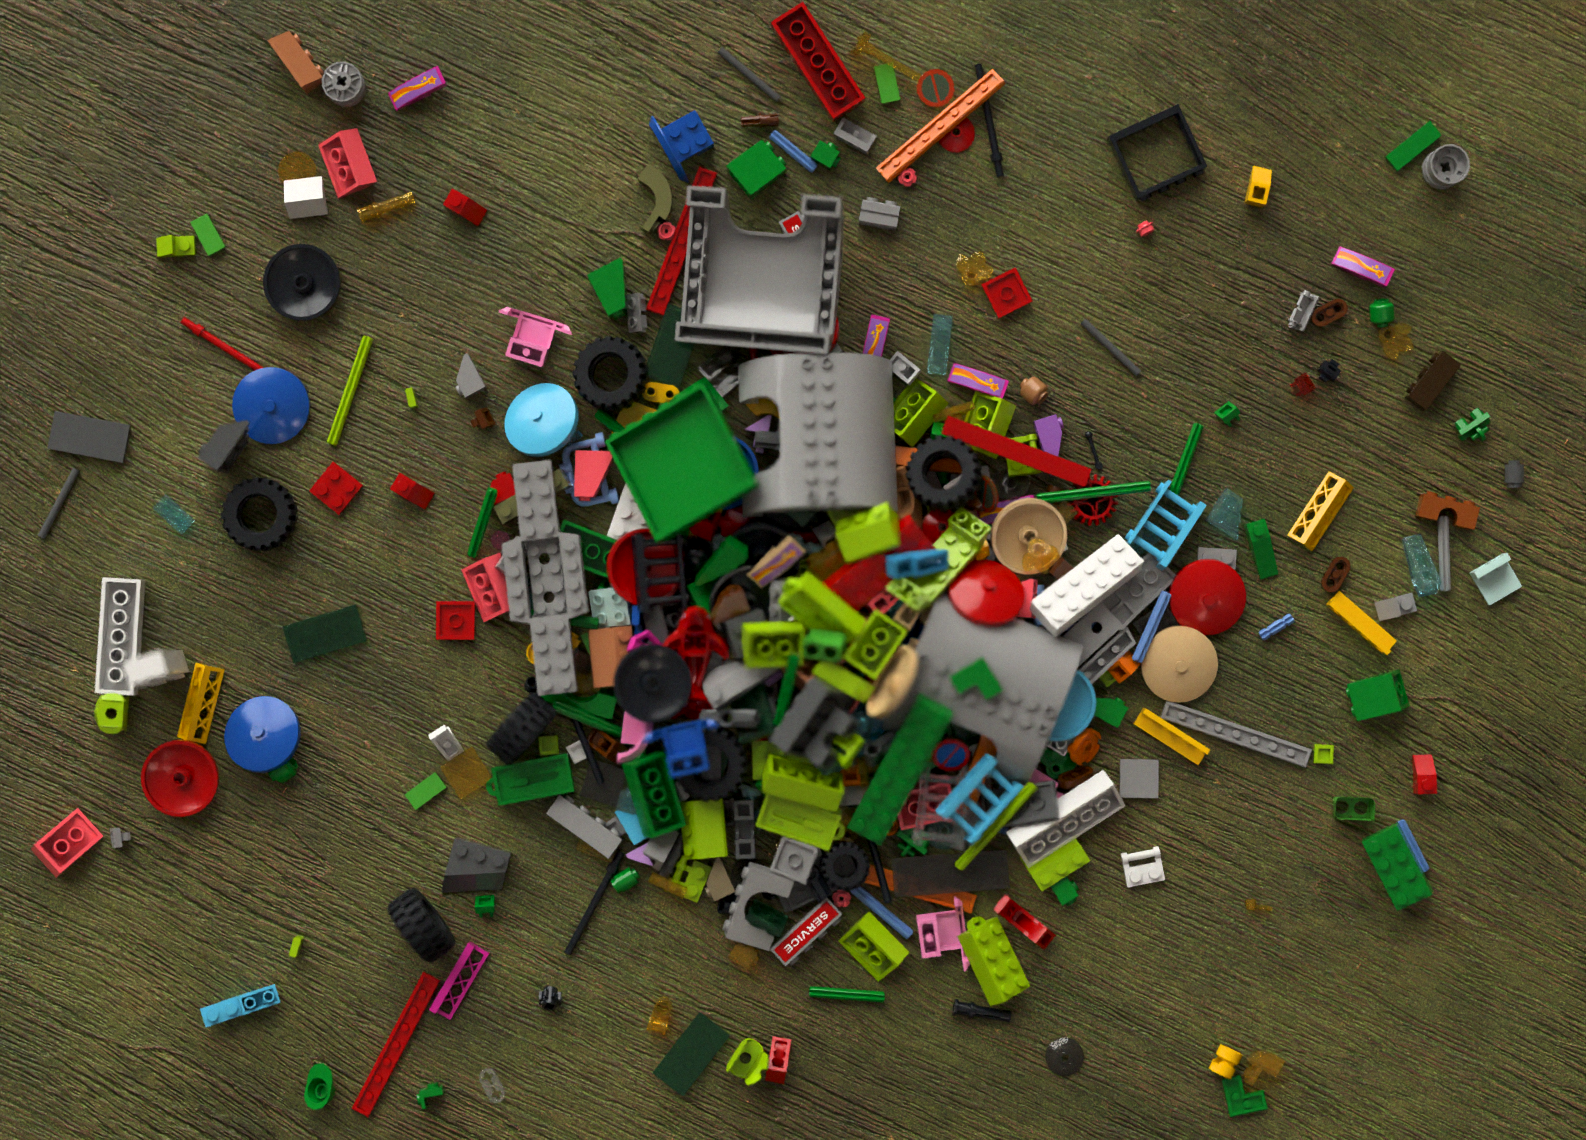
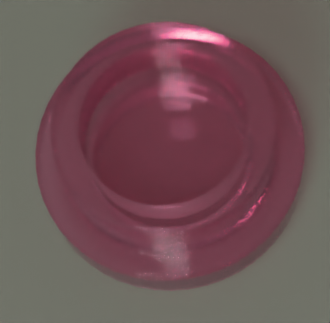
[491,531,510,550]

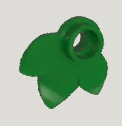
[1040,747,1076,779]

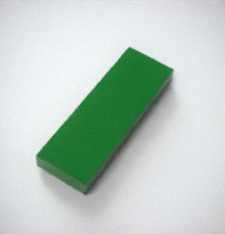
[1384,121,1442,172]

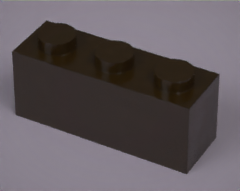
[1405,351,1461,411]

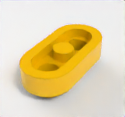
[642,382,679,404]

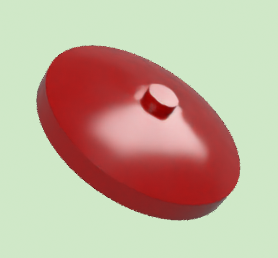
[606,528,684,605]
[947,559,1025,627]
[1169,559,1246,635]
[141,740,219,817]

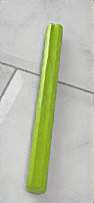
[327,336,373,446]
[955,782,1037,870]

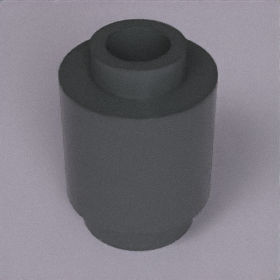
[1504,460,1524,488]

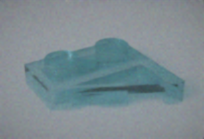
[1205,488,1243,540]

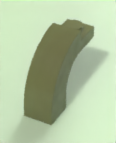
[638,163,672,234]

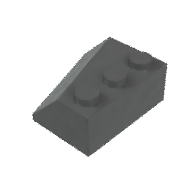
[198,420,250,474]
[441,837,512,893]

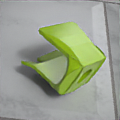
[94,693,129,734]
[726,1038,769,1086]

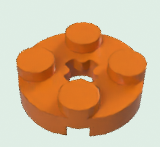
[1067,728,1101,766]

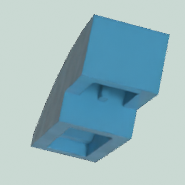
[886,550,948,579]

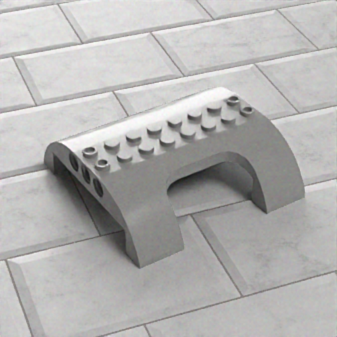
[675,186,844,354]
[738,353,898,517]
[881,589,1083,785]

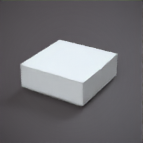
[566,740,587,764]

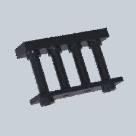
[631,534,689,612]

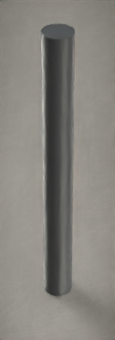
[718,47,781,102]
[1081,319,1141,376]
[38,468,80,539]

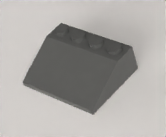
[770,676,856,759]

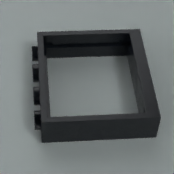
[1107,104,1207,202]

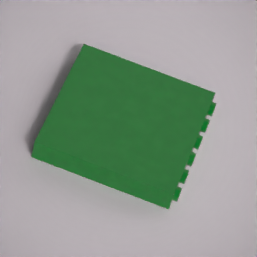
[605,383,761,544]

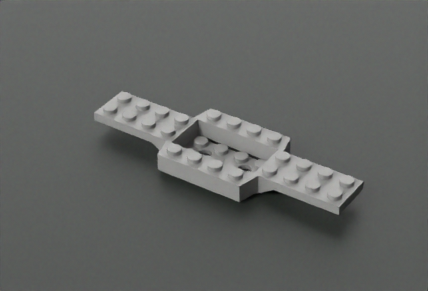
[502,460,589,696]
[1039,552,1176,684]

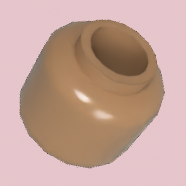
[1019,377,1048,405]

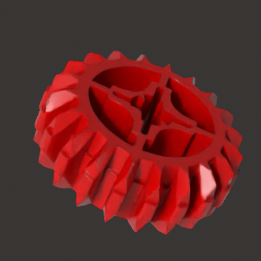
[1067,474,1118,526]

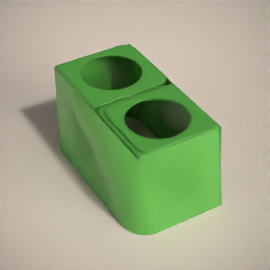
[803,629,848,662]
[1333,797,1375,821]

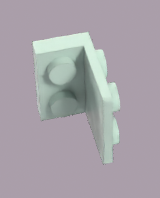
[1470,553,1522,605]
[588,588,635,628]

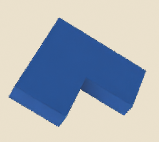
[632,606,645,643]

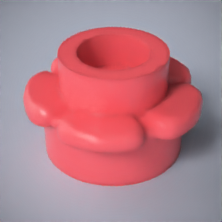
[898,168,917,187]
[1136,220,1155,237]
[657,222,676,241]
[832,889,851,908]

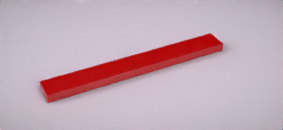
[646,166,717,316]
[941,416,1092,487]
[351,972,441,1117]

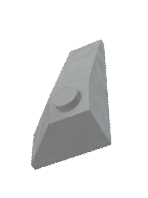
[702,659,781,710]

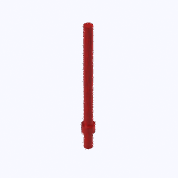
[180,317,264,371]

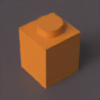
[1107,650,1141,684]

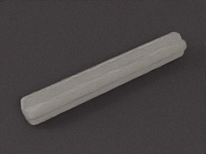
[1437,516,1451,591]

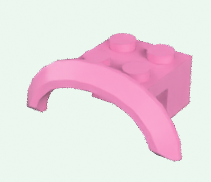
[499,307,572,367]
[617,712,653,763]
[916,896,970,971]

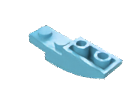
[200,984,281,1027]

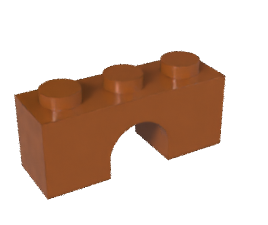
[1415,491,1480,530]

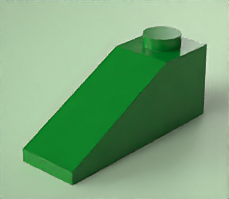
[1243,519,1279,580]
[695,534,748,587]
[1094,697,1128,728]

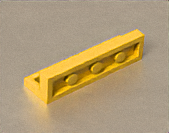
[1287,472,1354,551]
[1326,591,1397,655]
[177,662,225,744]
[1133,708,1210,765]

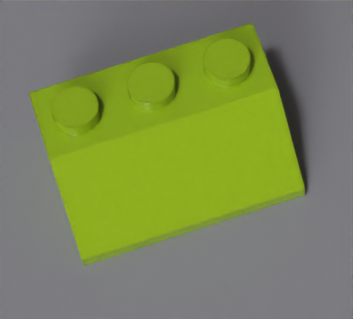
[893,378,949,448]
[964,391,1017,459]
[835,503,900,564]
[843,609,908,680]
[742,621,805,669]
[680,798,728,860]
[1019,838,1090,892]
[838,912,909,982]

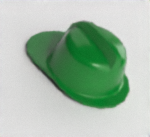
[304,1063,335,1110]

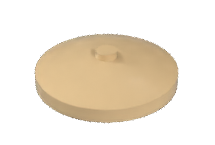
[990,498,1067,575]
[1140,626,1218,703]
[866,646,918,719]

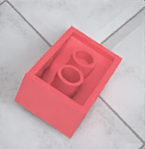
[31,808,103,878]

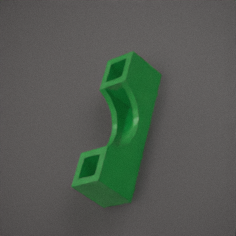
[540,687,617,720]

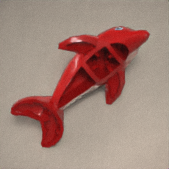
[662,606,729,719]

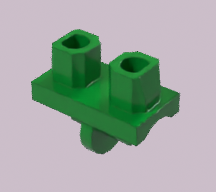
[1455,408,1491,442]
[895,828,930,857]

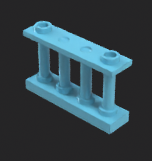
[1125,480,1207,571]
[935,753,1023,845]

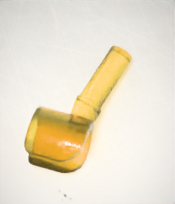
[1245,899,1272,911]

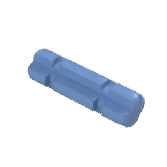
[1258,614,1295,640]

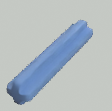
[769,130,817,173]
[1397,819,1429,872]

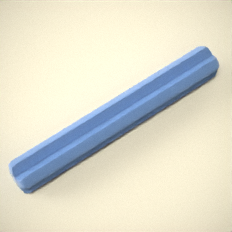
[1132,591,1171,663]
[850,886,913,939]

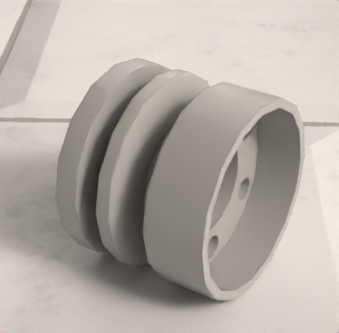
[322,62,366,107]
[1422,144,1470,190]

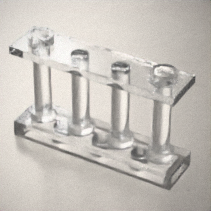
[912,767,969,850]

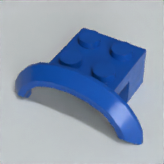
[649,110,714,183]
[642,719,719,778]

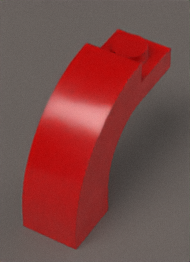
[993,894,1056,950]

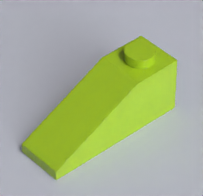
[812,660,876,704]

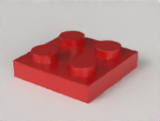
[981,267,1033,319]
[309,461,364,515]
[436,601,475,640]

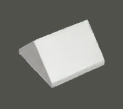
[284,176,328,219]

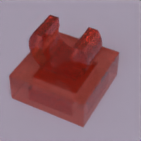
[1290,372,1316,396]

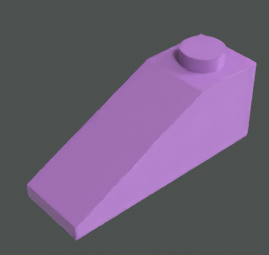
[1033,414,1064,477]

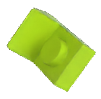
[156,235,196,257]

